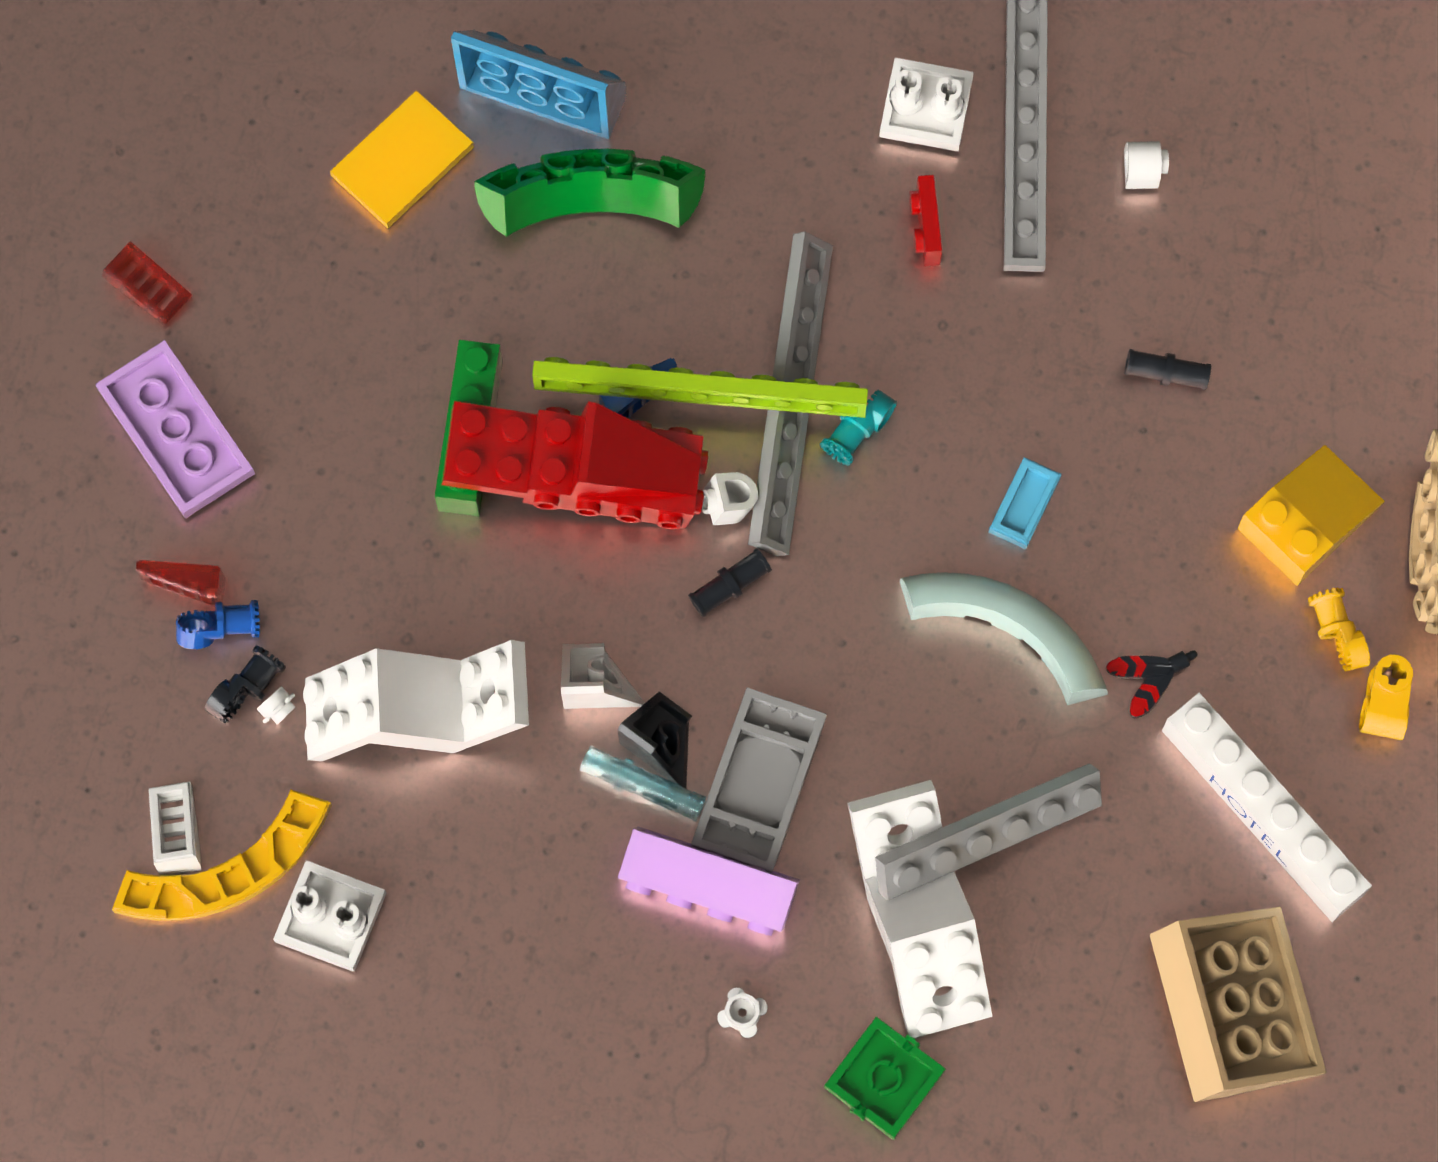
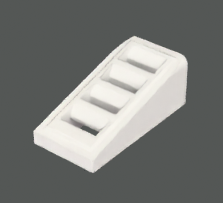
[149,781,202,876]

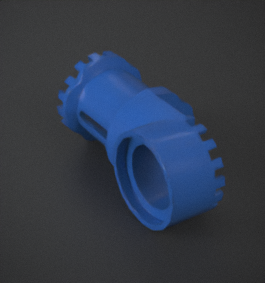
[176,600,260,649]

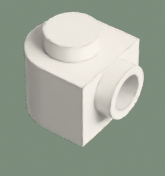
[1124,141,1169,189]
[702,472,758,525]

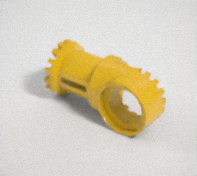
[1307,588,1370,672]

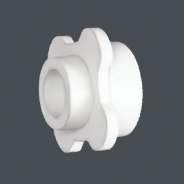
[717,988,768,1038]

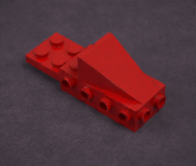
[442,401,708,530]

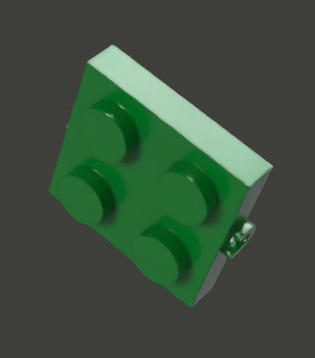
[824,1017,946,1140]

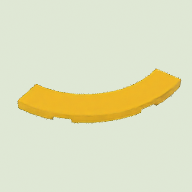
[112,789,332,921]

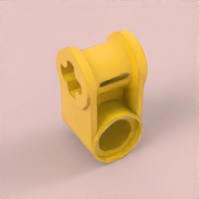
[1359,655,1413,740]

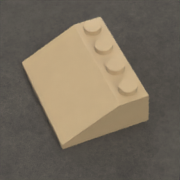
[1149,907,1327,1102]

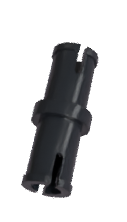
[1124,349,1211,390]
[688,548,772,617]

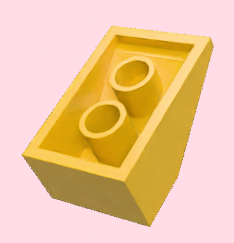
[1238,444,1385,586]

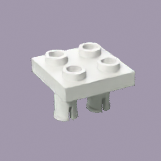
[879,58,974,152]
[273,860,387,972]

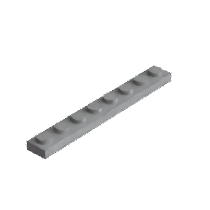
[1004,0,1048,272]
[748,231,833,557]

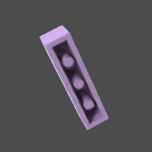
[618,826,800,936]

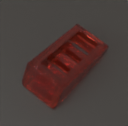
[102,241,192,326]
[136,560,226,607]

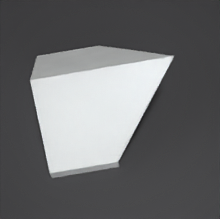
[561,643,645,709]

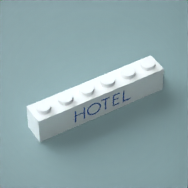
[1162,693,1372,922]

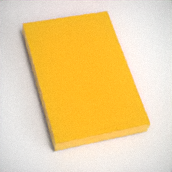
[330,90,474,228]

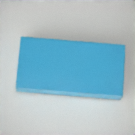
[988,457,1062,550]

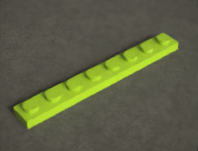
[532,357,868,418]

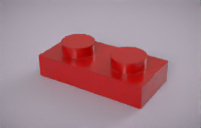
[909,175,942,267]

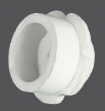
[257,686,295,724]

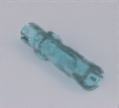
[580,746,707,822]

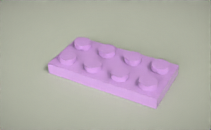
[95,340,255,519]

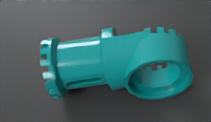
[820,389,897,466]

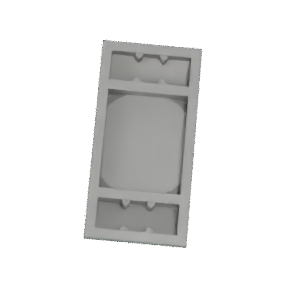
[691,687,827,873]

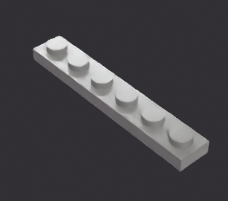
[875,763,1102,900]

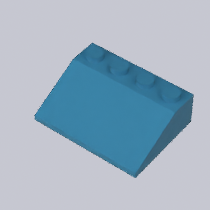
[451,30,626,140]

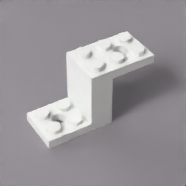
[303,640,529,762]
[848,780,992,1038]

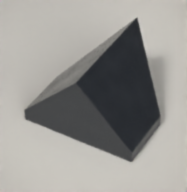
[618,691,692,793]

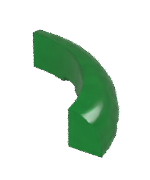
[474,149,705,237]

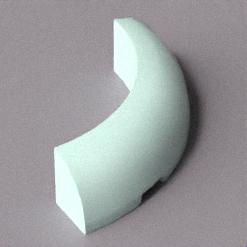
[900,572,1108,705]

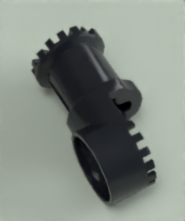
[205,645,286,723]

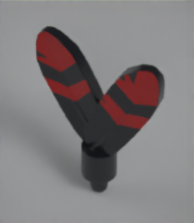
[1106,650,1198,718]

